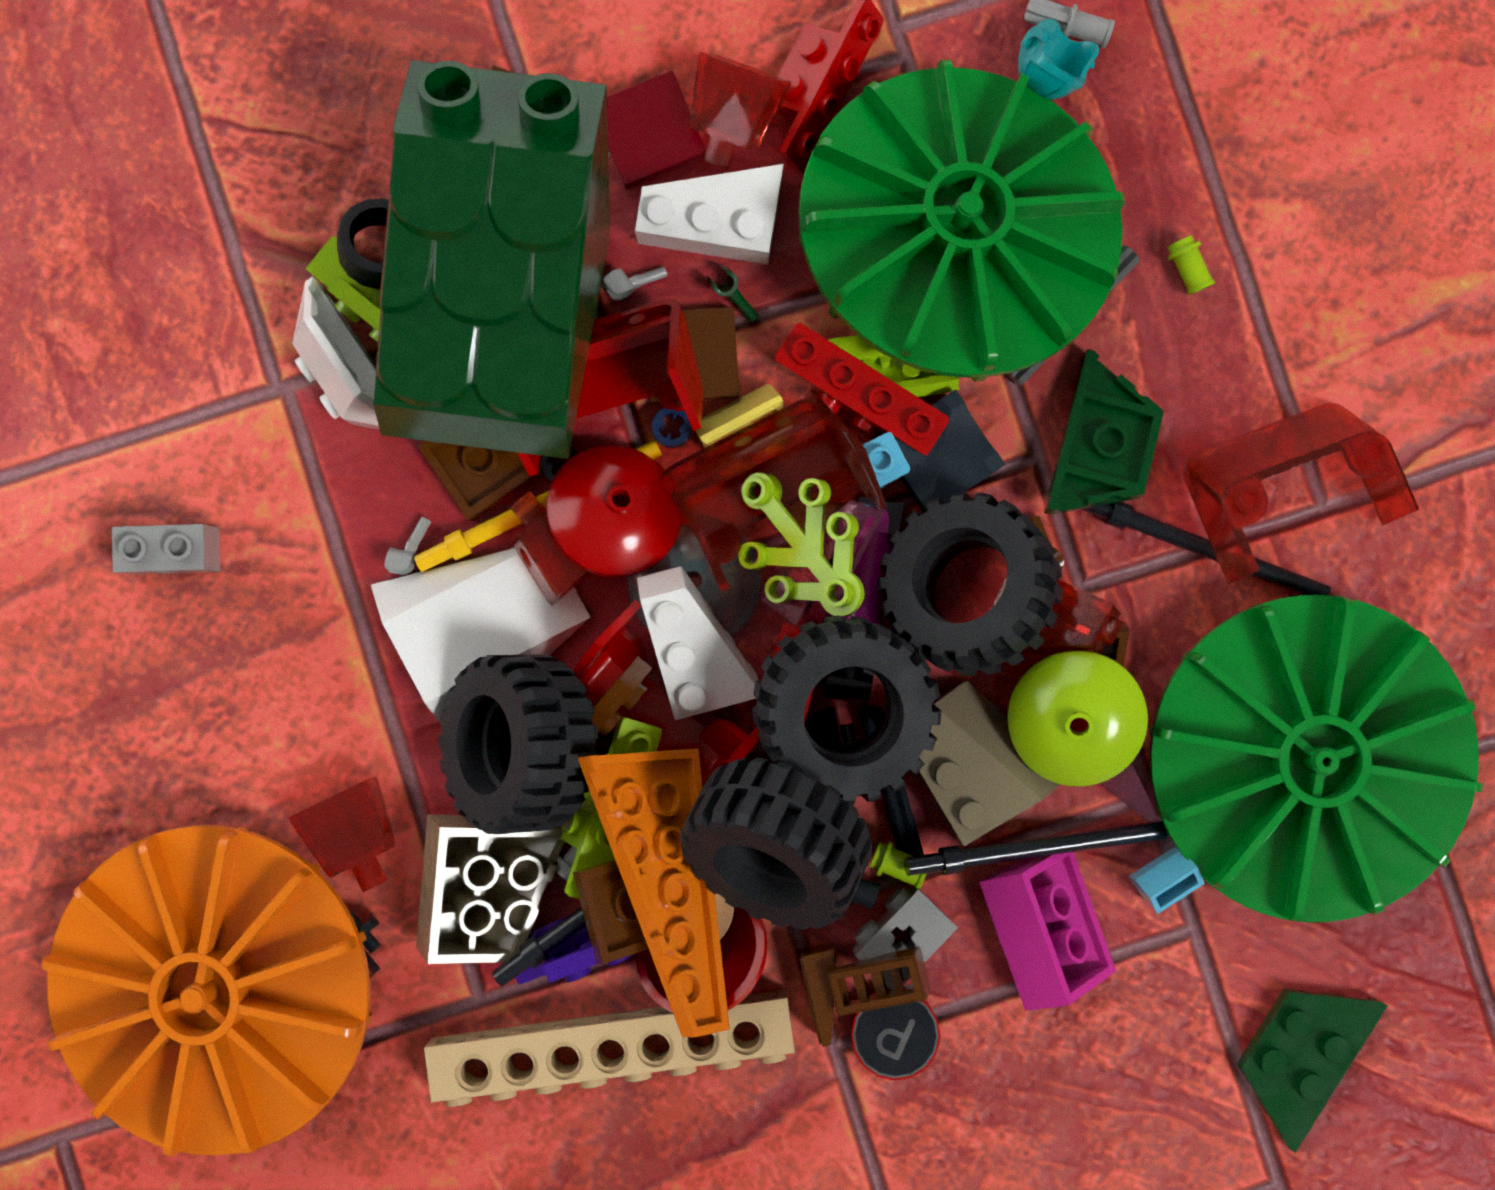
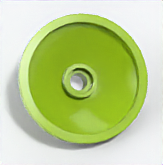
[1008,650,1148,787]

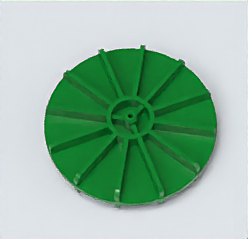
[798,59,1125,382]
[1149,595,1484,922]

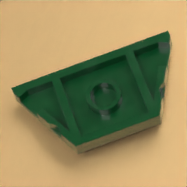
[1044,349,1164,515]
[1237,988,1388,1153]

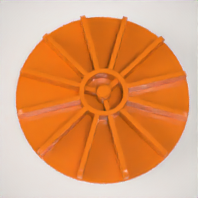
[41,825,372,1157]

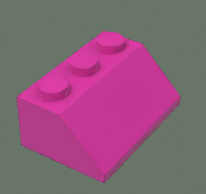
[979,852,1116,1011]

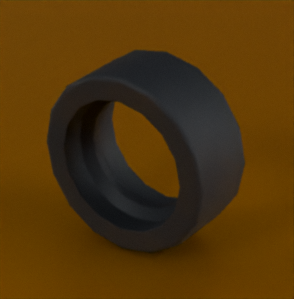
[337,198,389,290]

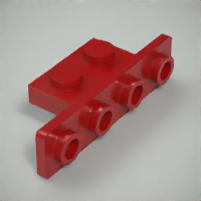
[764,0,884,173]
[775,323,949,456]

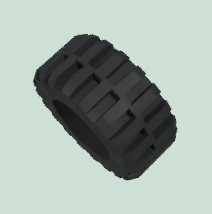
[877,492,1063,676]
[752,616,941,804]
[439,655,598,835]
[680,758,872,930]

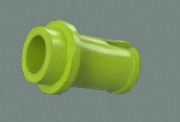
[1167,235,1215,296]
[869,841,927,890]

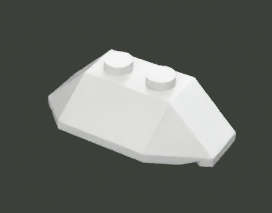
[292,276,380,430]

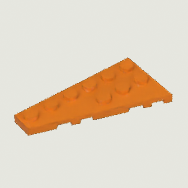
[578,748,730,1037]

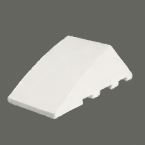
[371,539,591,726]

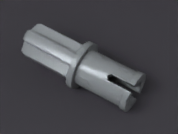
[1024,0,1115,49]

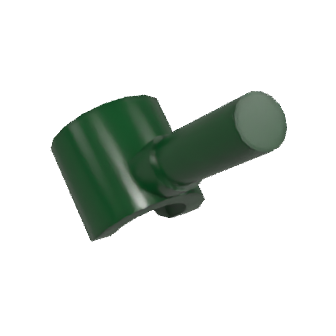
[707,264,759,323]

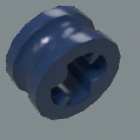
[652,408,692,449]

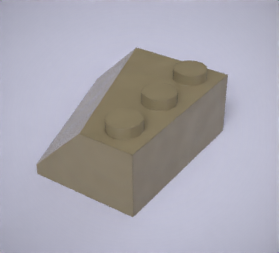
[918,680,1061,846]
[416,815,567,964]

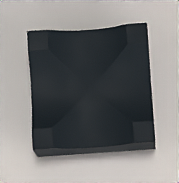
[895,389,1005,513]

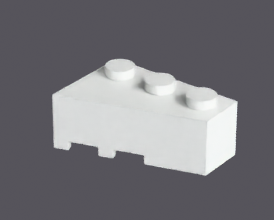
[635,164,784,265]
[637,566,759,720]

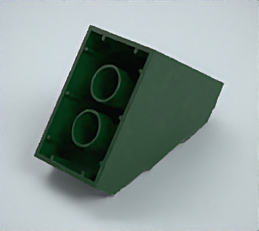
[373,60,611,459]

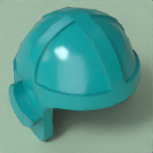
[1018,18,1099,100]

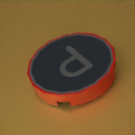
[850,988,941,1081]

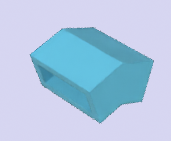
[1129,846,1205,914]

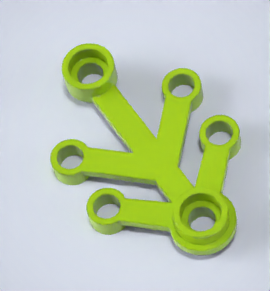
[738,473,865,616]

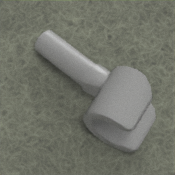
[603,266,667,301]
[384,517,431,575]

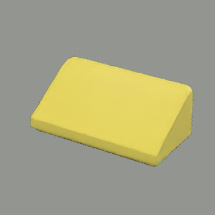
[695,384,784,452]

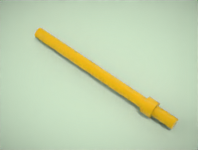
[414,439,662,572]

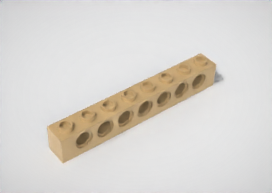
[424,989,795,1107]

